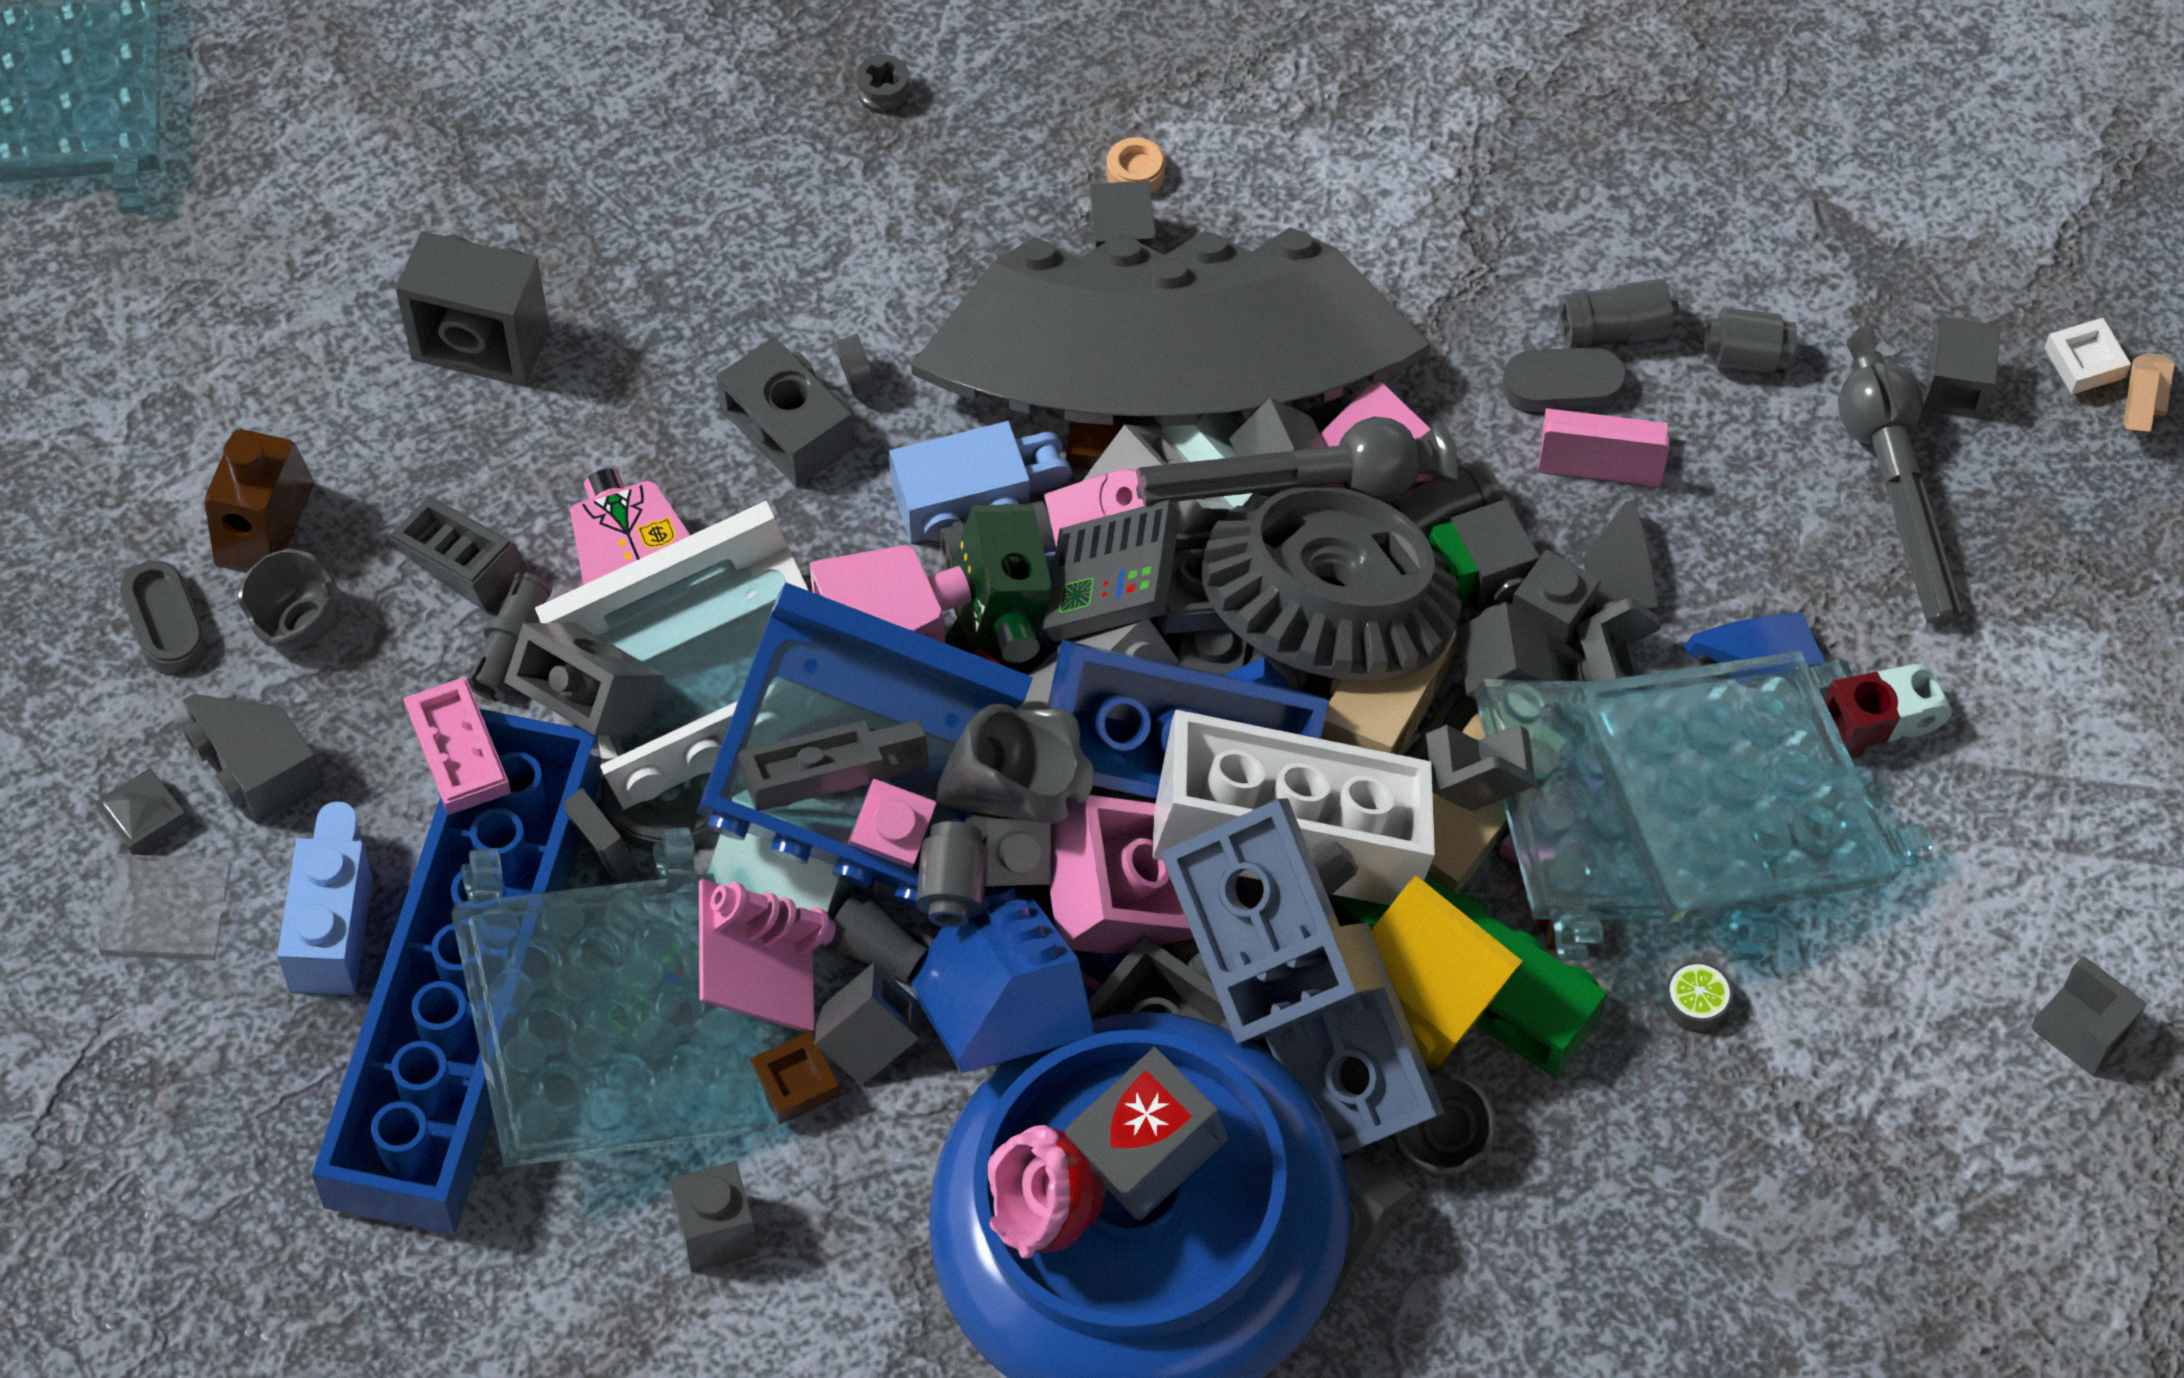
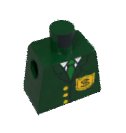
[951,504,1052,663]

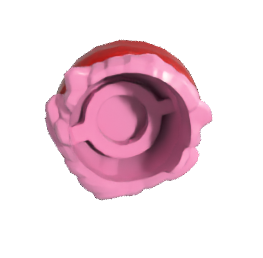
[988,1125,1106,1259]

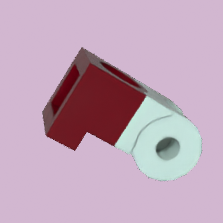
[1815,664,1953,762]

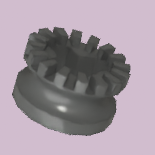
[857,55,910,114]

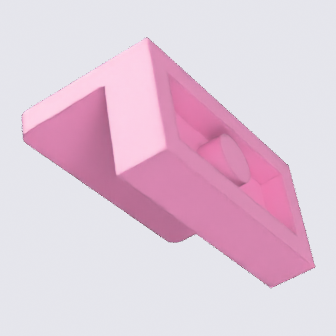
[1538,408,1670,487]

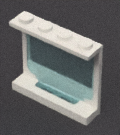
[535,501,849,810]

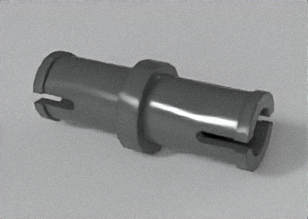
[467,572,552,700]

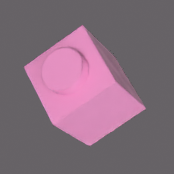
[847,779,936,869]

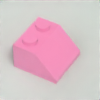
[1049,795,1194,954]

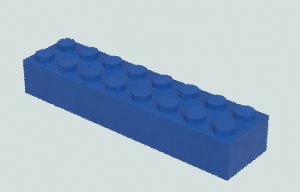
[312,709,603,1236]

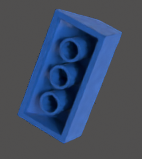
[1047,640,1329,799]
[909,885,1094,1073]

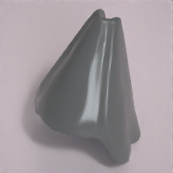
[936,704,1094,824]

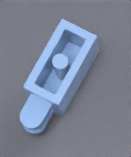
[889,421,1073,544]
[277,802,373,995]

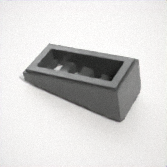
[387,496,527,612]

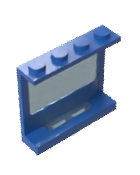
[696,582,1033,908]

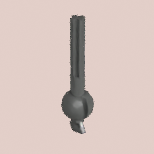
[1838,325,1963,627]
[1136,416,1458,505]

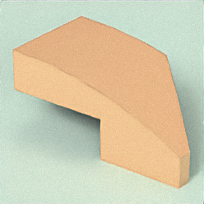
[2123,353,2175,432]

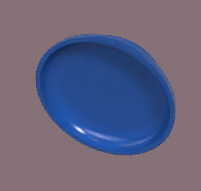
[929,1012,1351,1378]

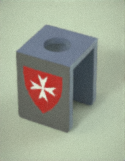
[1065,1046,1230,1220]

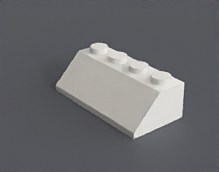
[1153,710,1435,906]

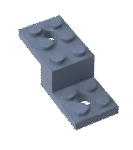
[1160,798,1445,1156]

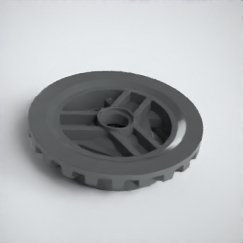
[1201,485,1461,681]

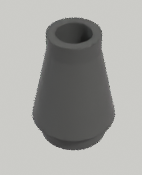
[831,894,928,983]

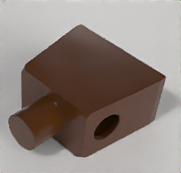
[205,429,314,573]

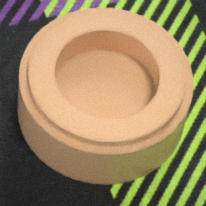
[1107,137,1166,193]

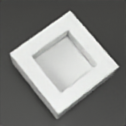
[2044,318,2131,395]

